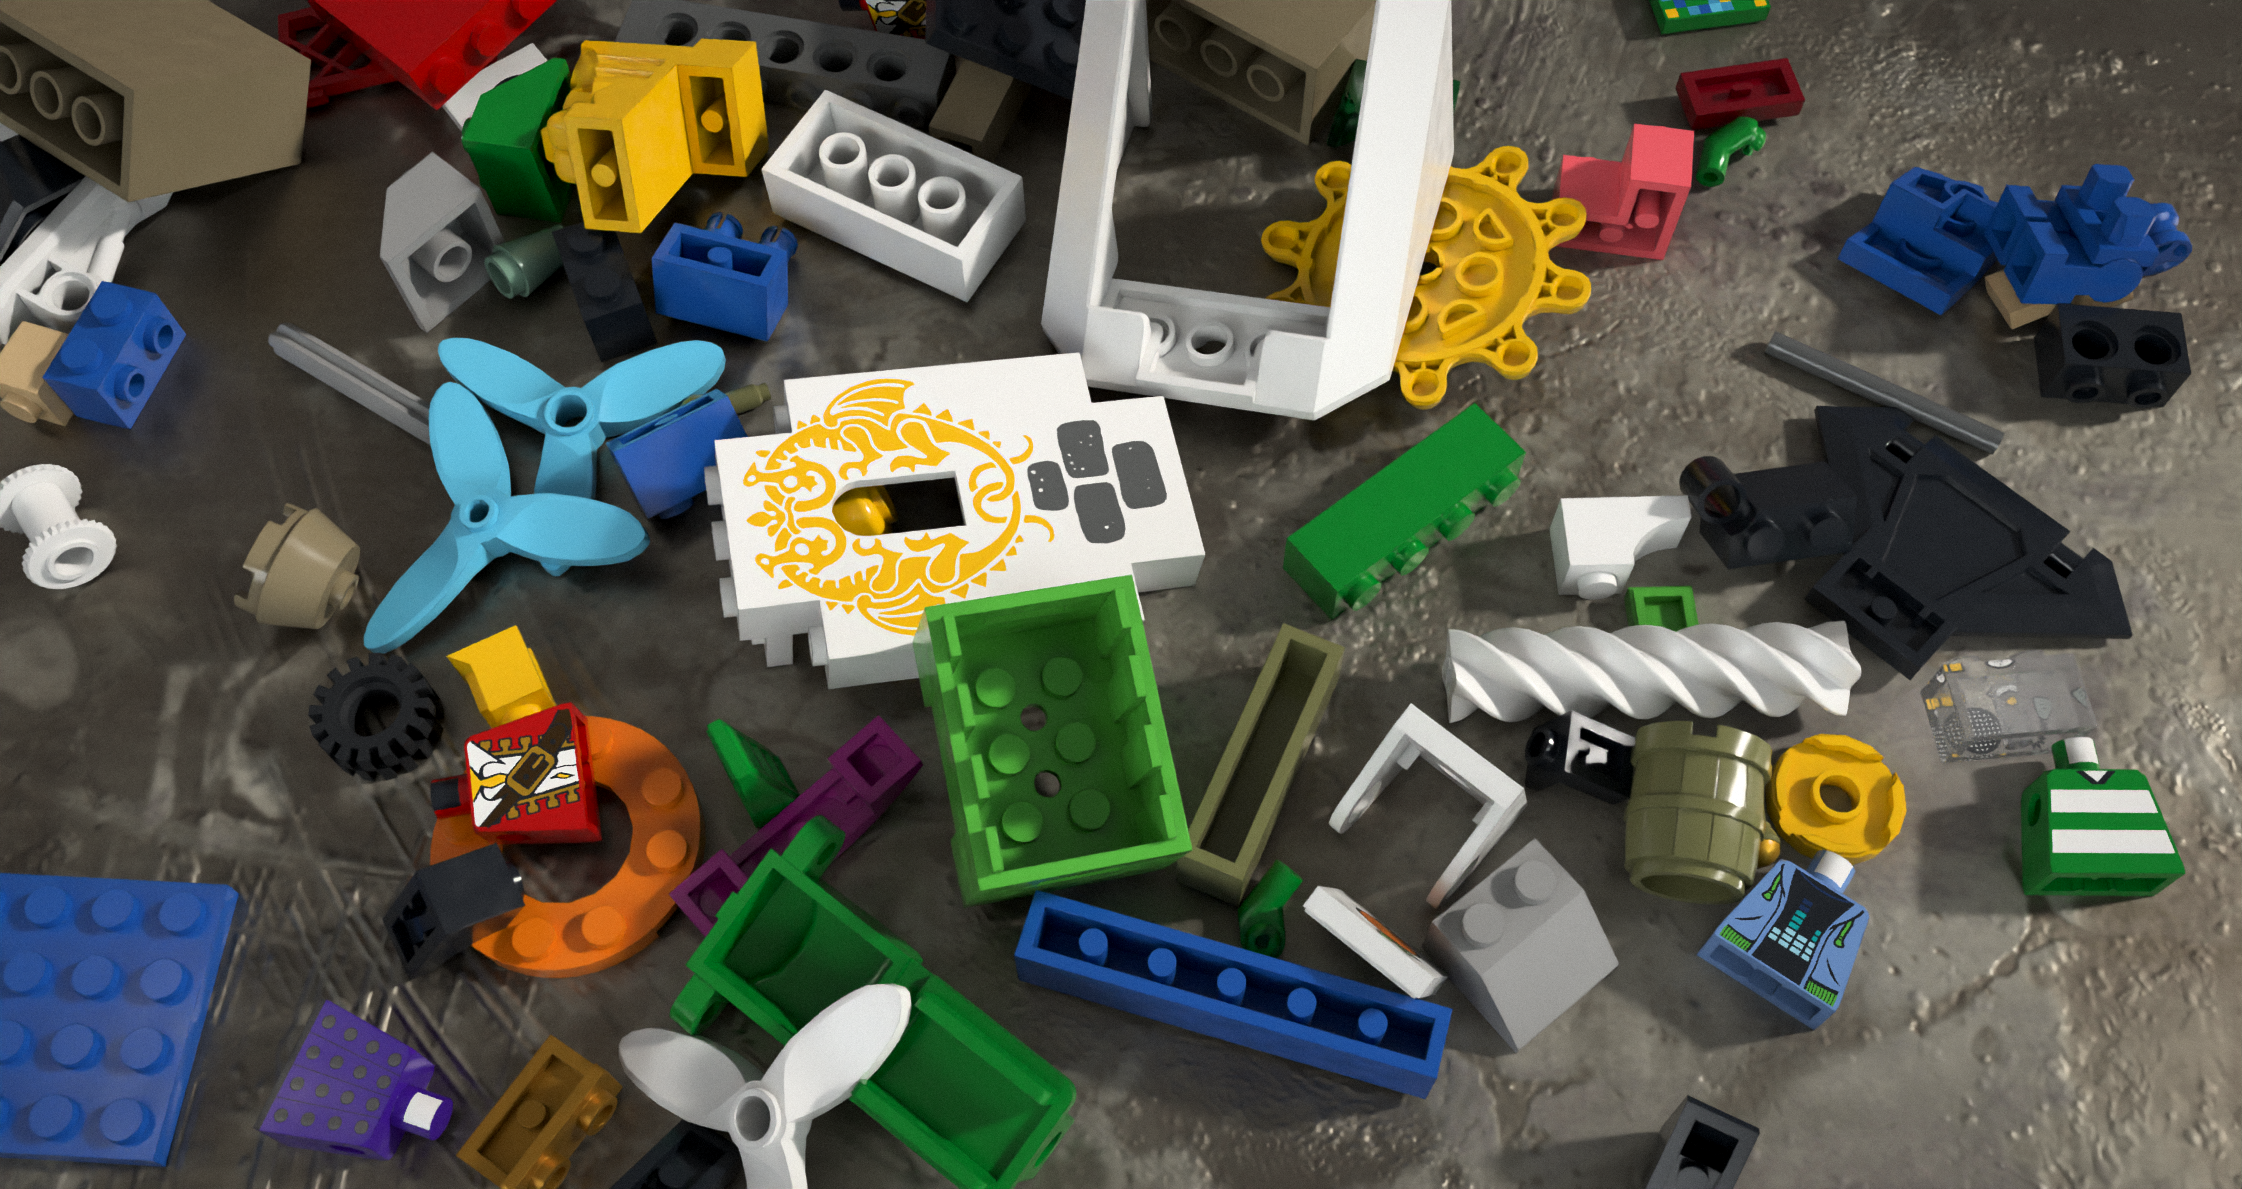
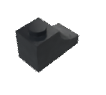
[382,843,525,980]

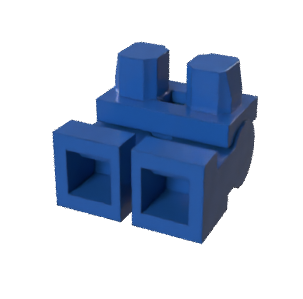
[1984,164,2159,304]

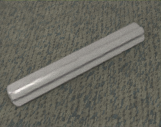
[268,322,430,445]

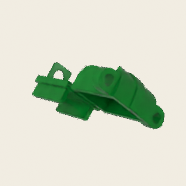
[669,815,1076,1189]

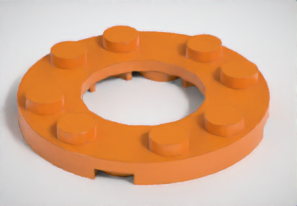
[430,716,706,978]

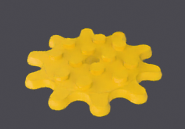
[1261,146,1591,410]

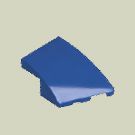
[1837,167,1998,315]

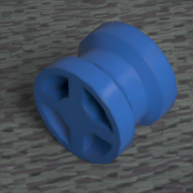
[2141,203,2192,276]

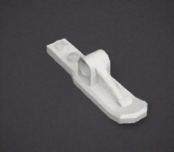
[0,176,173,352]

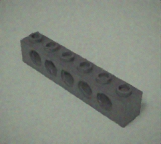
[614,0,957,130]

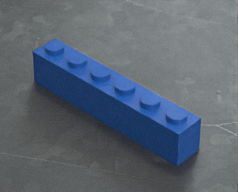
[1014,890,1453,1099]

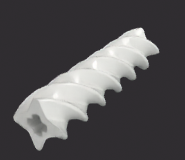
[1442,621,1861,723]

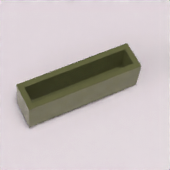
[1176,623,1345,907]

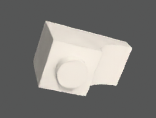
[1549,495,1692,600]

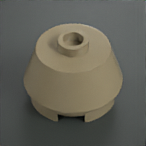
[234,503,360,629]

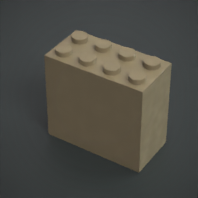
[0,0,311,202]
[1146,0,1376,146]

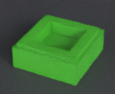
[1624,586,1699,632]

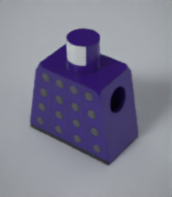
[253,998,453,1161]

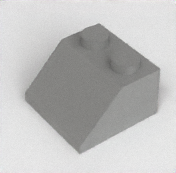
[380,152,505,333]
[1422,838,1619,1053]

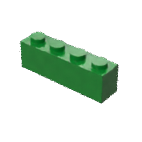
[1283,403,1526,620]

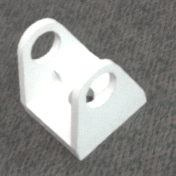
[1329,703,1528,910]

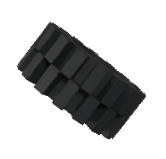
[308,653,445,781]

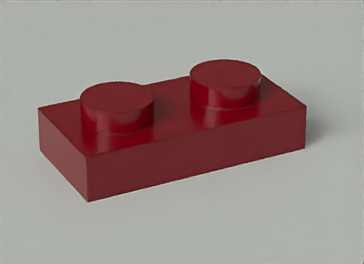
[1675,58,1805,131]

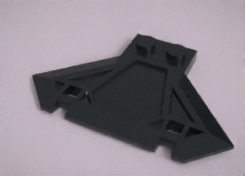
[1804,406,2133,681]

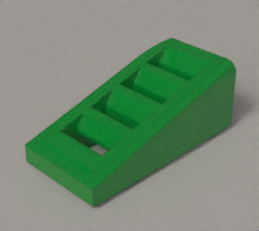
[706,719,800,829]

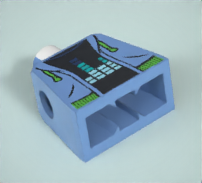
[1696,850,1869,1030]

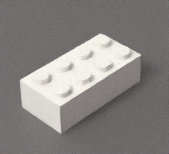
[761,90,1026,302]

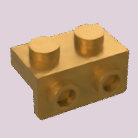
[456,1034,623,1189]

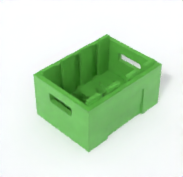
[912,574,1192,908]

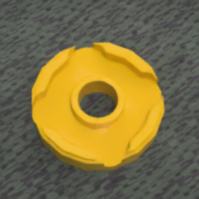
[1765,734,1907,865]

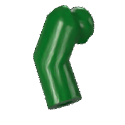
[1696,117,1766,187]
[1238,859,1303,958]

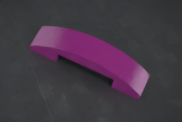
[669,715,923,937]

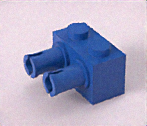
[651,212,798,342]

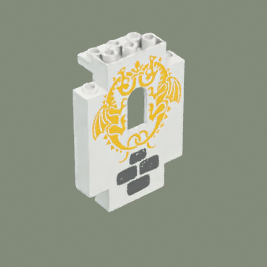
[704,352,1205,689]

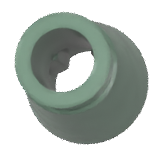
[484,224,564,299]

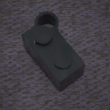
[1679,456,1858,569]

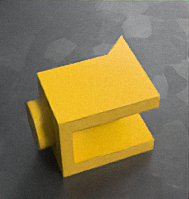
[446,625,557,728]

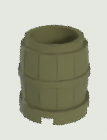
[1623,721,1772,905]

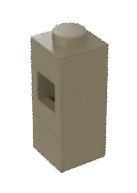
[929,59,1032,163]

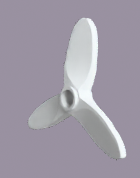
[618,984,912,1189]

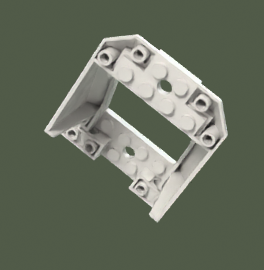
[1041,0,1454,420]

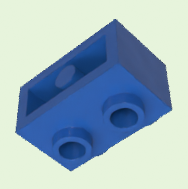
[42,281,186,430]
[606,389,748,519]

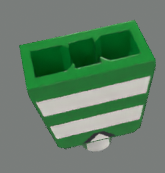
[2021,737,2186,896]

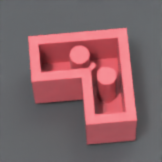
[1552,124,1694,260]

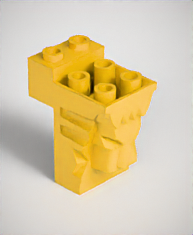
[541,38,769,233]

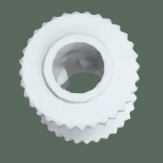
[0,464,117,589]

